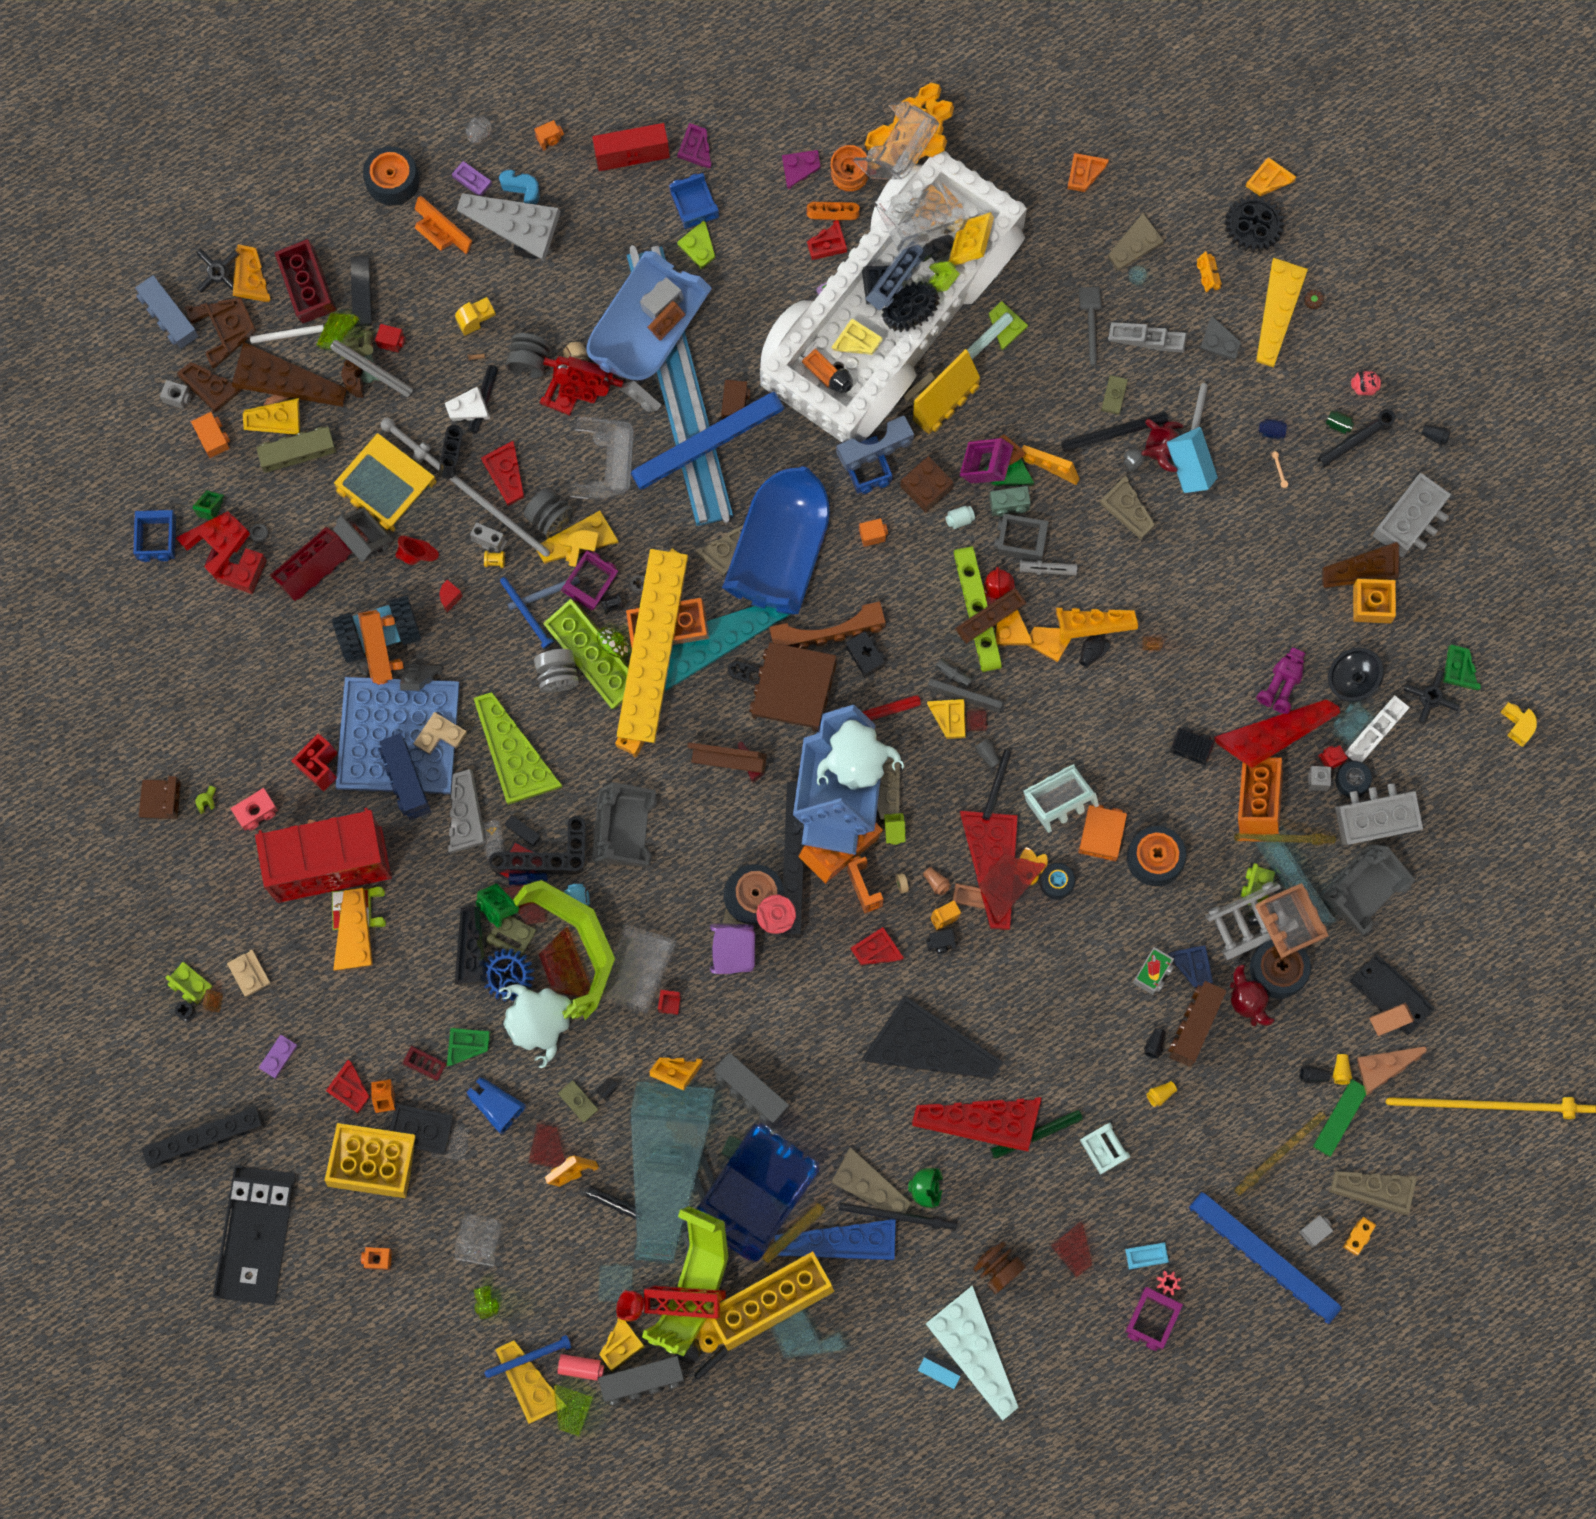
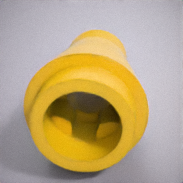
[1332,1054,1352,1085]
[1146,1081,1177,1107]

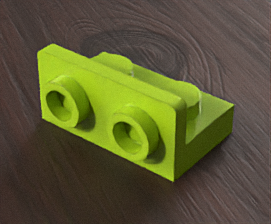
[928,261,960,292]
[1240,863,1275,905]
[165,962,213,1005]

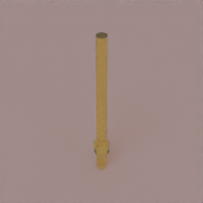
[1234,833,1336,845]
[1234,1112,1326,1196]

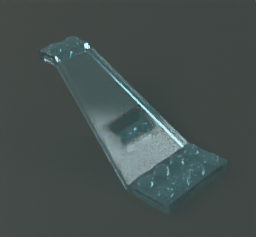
[631,1082,715,1264]

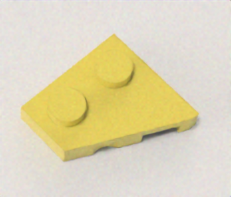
[831,319,883,355]

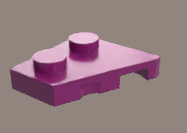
[677,123,711,169]

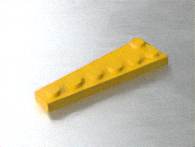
[1256,258,1308,368]

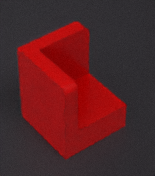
[658,990,681,1015]

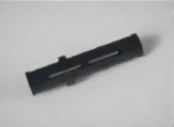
[585,1185,645,1222]

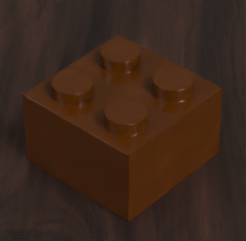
[900,456,954,513]

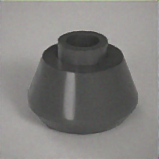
[1123,448,1147,472]

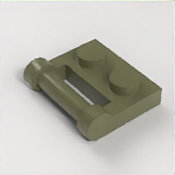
[340,330,373,360]
[486,916,537,958]

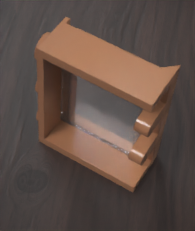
[1255,883,1329,959]

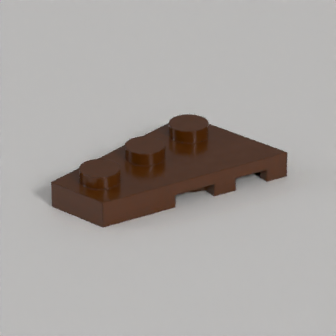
[177,362,243,412]

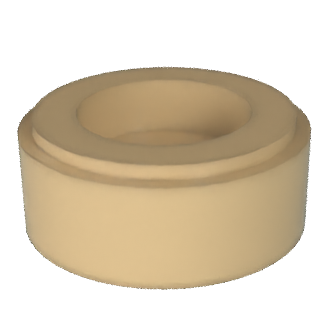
[895,873,909,894]

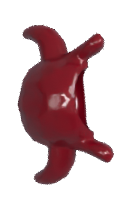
[1141,419,1183,472]
[1230,965,1275,1026]

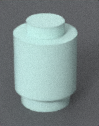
[946,506,975,529]

